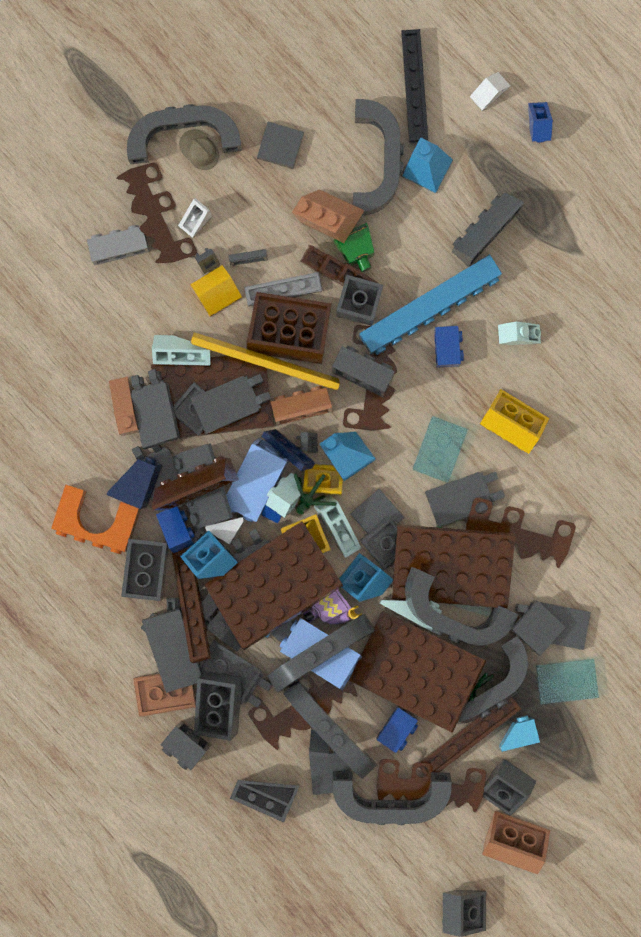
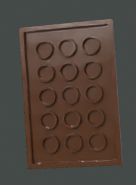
[151,355,274,438]
[204,521,343,650]
[392,524,515,608]
[349,611,486,733]

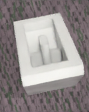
[470,72,510,111]
[178,198,212,238]
[205,517,245,545]

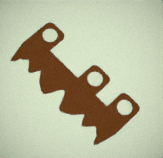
[116,163,197,263]
[343,325,397,431]
[466,497,576,568]
[248,674,357,750]
[376,759,486,813]

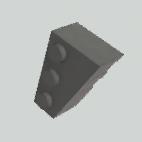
[230,780,299,823]

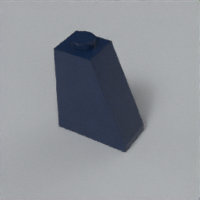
[107,456,162,509]

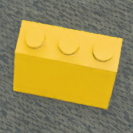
[480,389,550,454]

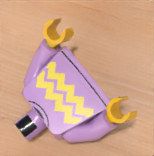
[303,590,362,625]

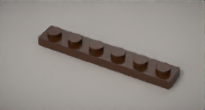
[172,548,211,664]
[419,697,521,776]

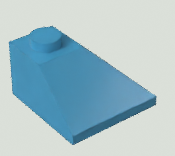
[402,138,453,194]
[319,432,376,481]
[180,531,238,579]
[339,553,394,602]

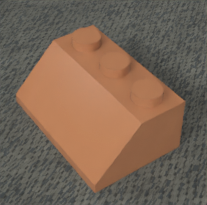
[292,189,364,243]
[271,386,332,426]
[482,811,550,874]

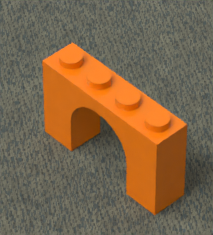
[51,484,141,554]

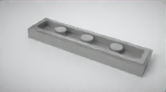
[244,272,322,307]

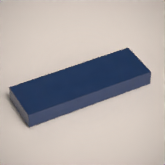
[261,429,315,471]

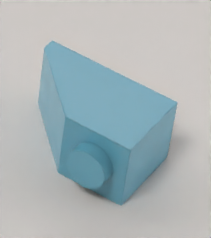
[499,715,540,752]

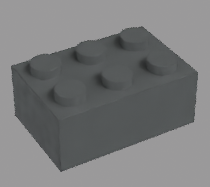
[332,346,395,398]
[121,539,169,601]
[194,672,242,741]
[160,720,211,770]

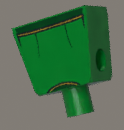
[333,223,374,272]

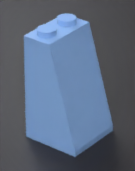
[226,438,289,522]
[280,618,362,690]

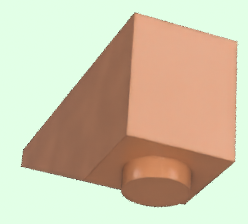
[109,377,139,436]

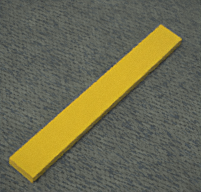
[191,332,340,390]

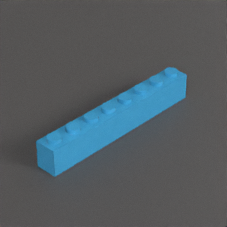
[359,255,502,355]

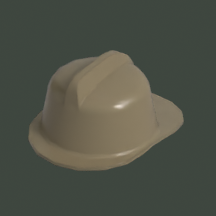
[179,129,219,170]

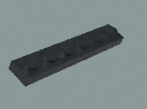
[401,29,428,143]

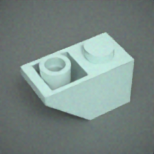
[498,321,541,345]
[266,473,300,518]

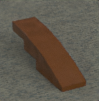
[300,245,378,286]

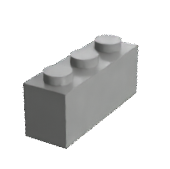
[87,225,150,265]

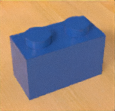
[434,326,464,368]
[156,506,195,553]
[376,706,418,753]

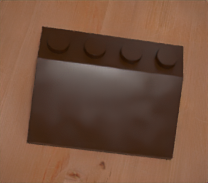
[247,292,332,364]
[152,456,239,510]

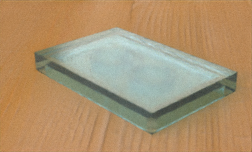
[412,416,468,483]
[536,659,599,704]

